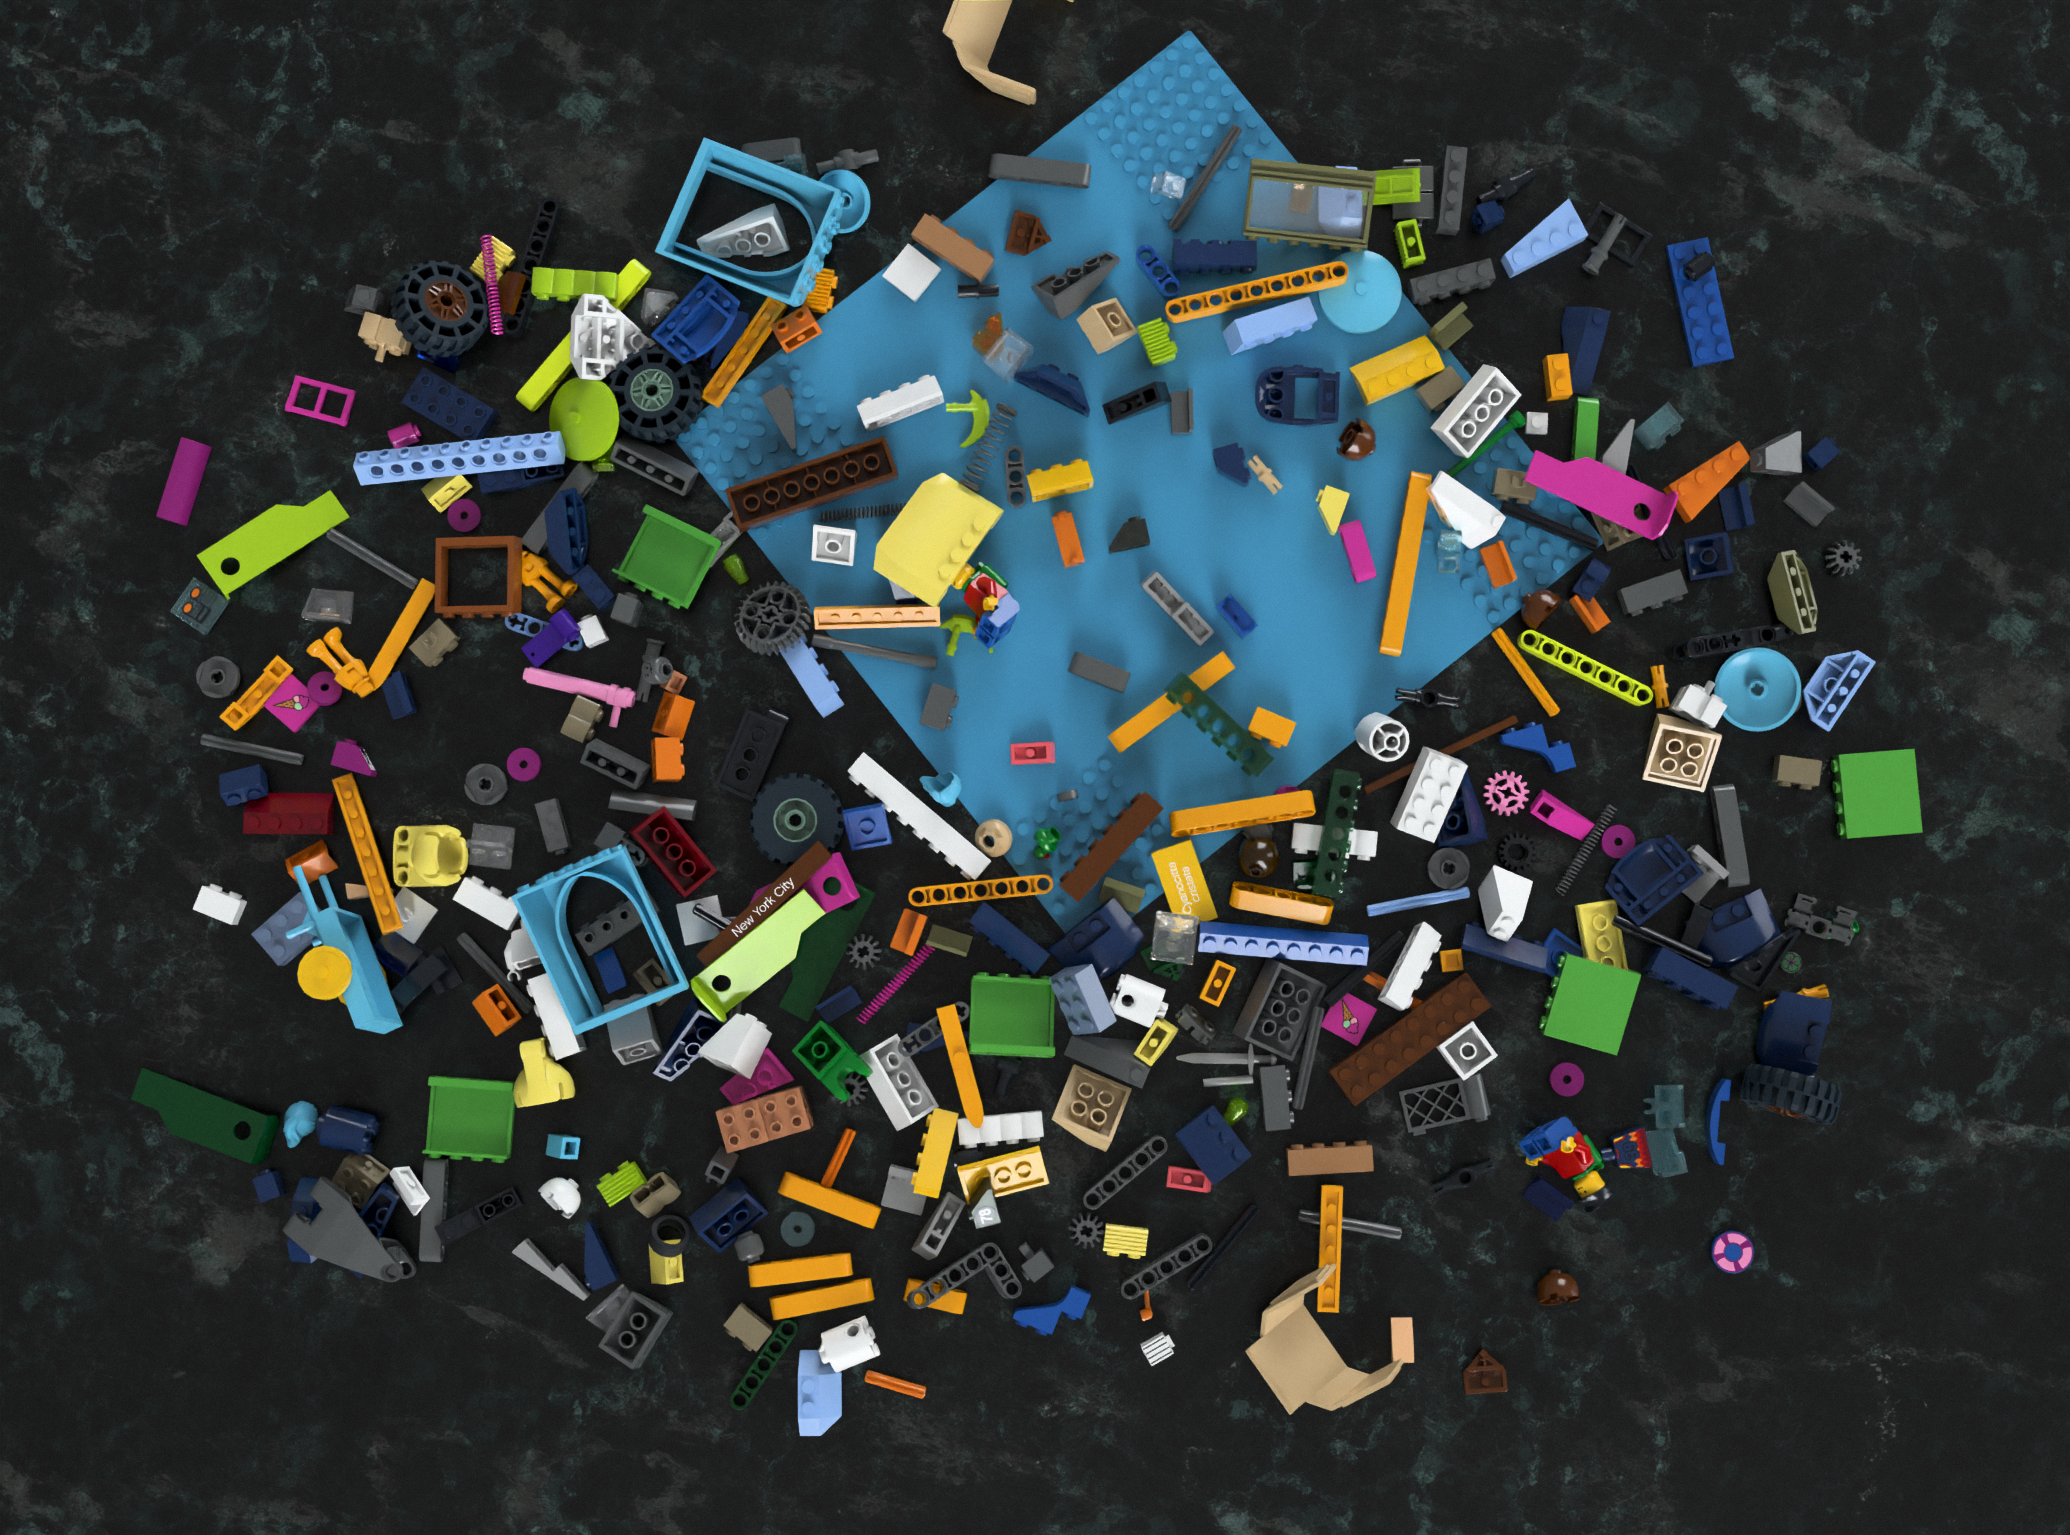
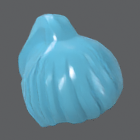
[919,771,961,807]
[283,1101,318,1148]

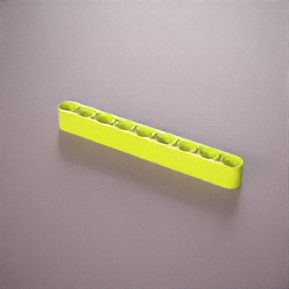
[516,259,651,412]

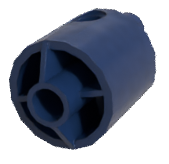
[316,1105,379,1156]

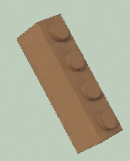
[911,214,995,284]
[1286,1140,1374,1176]

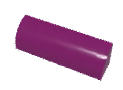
[156,437,212,526]

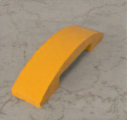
[219,655,294,731]

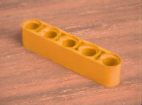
[1229,881,1334,925]
[777,1172,881,1229]
[748,1253,853,1287]
[769,1278,875,1320]

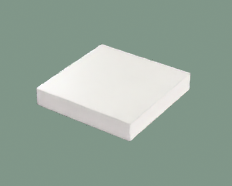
[882,243,941,302]
[676,895,722,945]

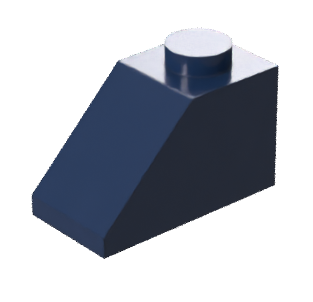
[1470,200,1505,235]

